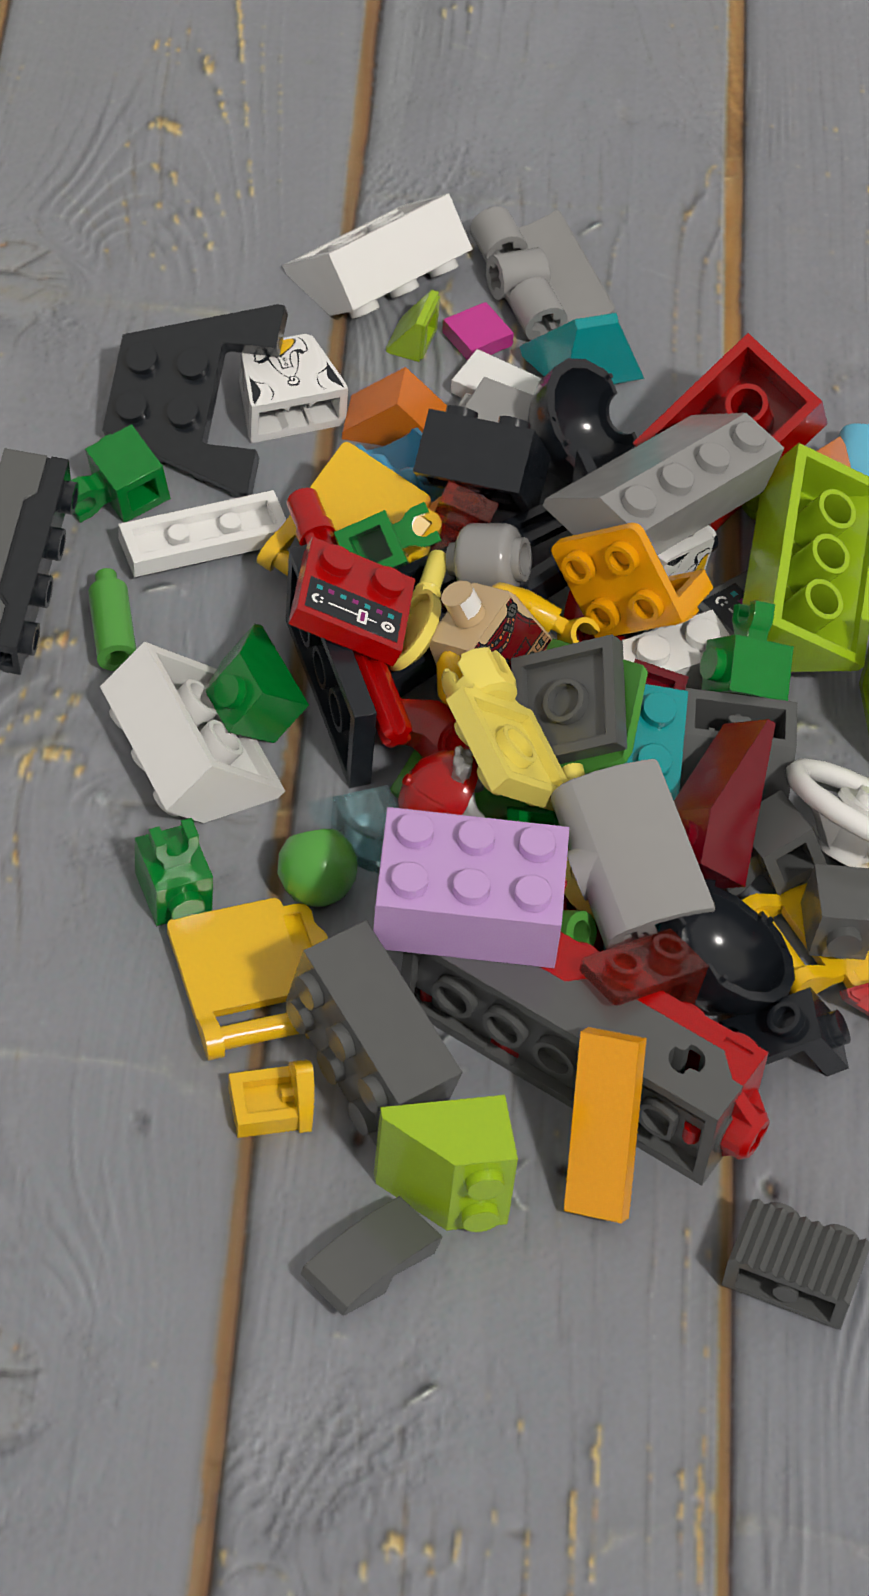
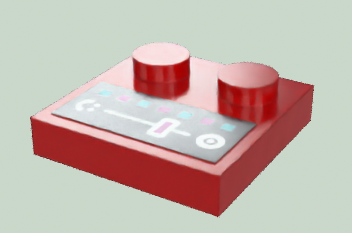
[288,536,415,666]

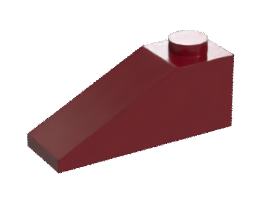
[674,719,776,889]

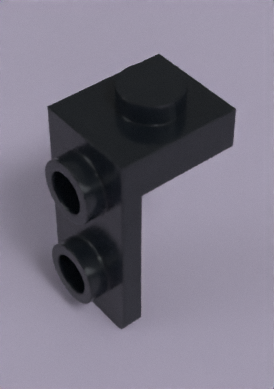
[718,987,851,1077]

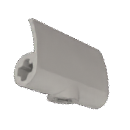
[470,207,615,340]
[551,759,715,956]

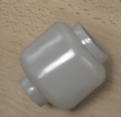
[446,523,532,587]

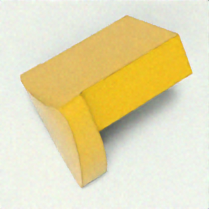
[228,1059,314,1138]

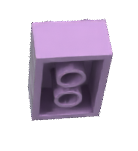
[373,807,569,968]

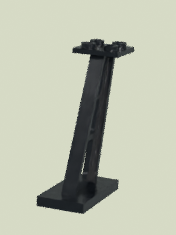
[286,448,598,789]

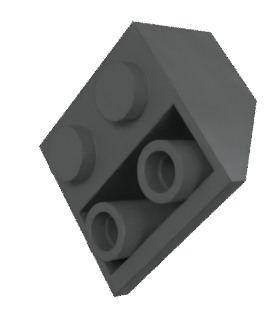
[679,688,797,801]

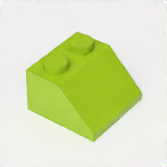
[374,1095,518,1232]

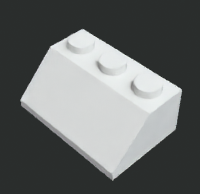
[282,193,472,319]
[100,642,285,823]

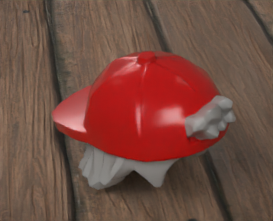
[398,746,485,818]

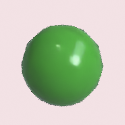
[277,829,358,907]

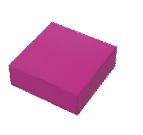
[442,302,514,361]

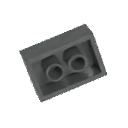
[286,920,463,1146]

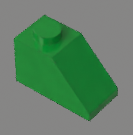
[205,623,309,743]

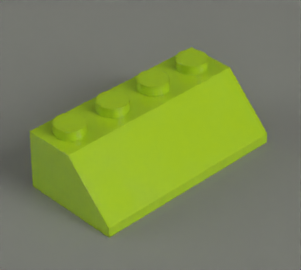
[742,443,869,672]

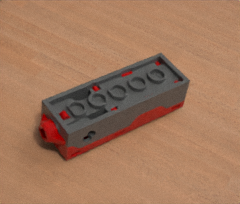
[401,932,770,1186]

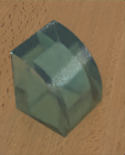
[331,785,397,873]

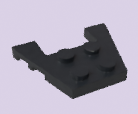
[102,304,288,498]

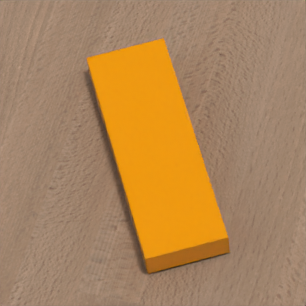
[563,1027,647,1223]

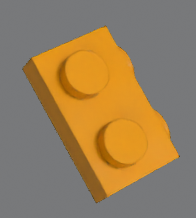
[551,522,714,638]

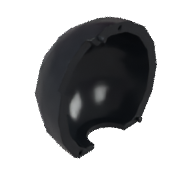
[528,358,637,485]
[656,879,795,1016]

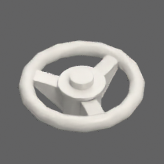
[785,758,869,868]

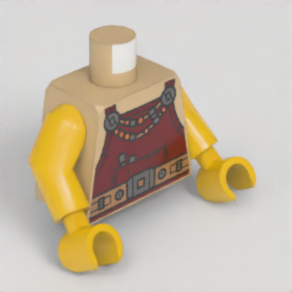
[429,580,600,708]

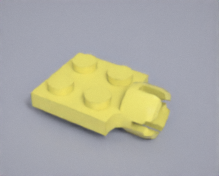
[441,647,568,812]

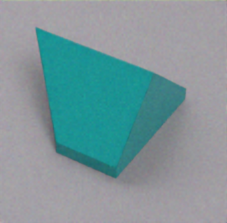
[519,312,645,384]

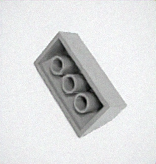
[543,413,784,555]

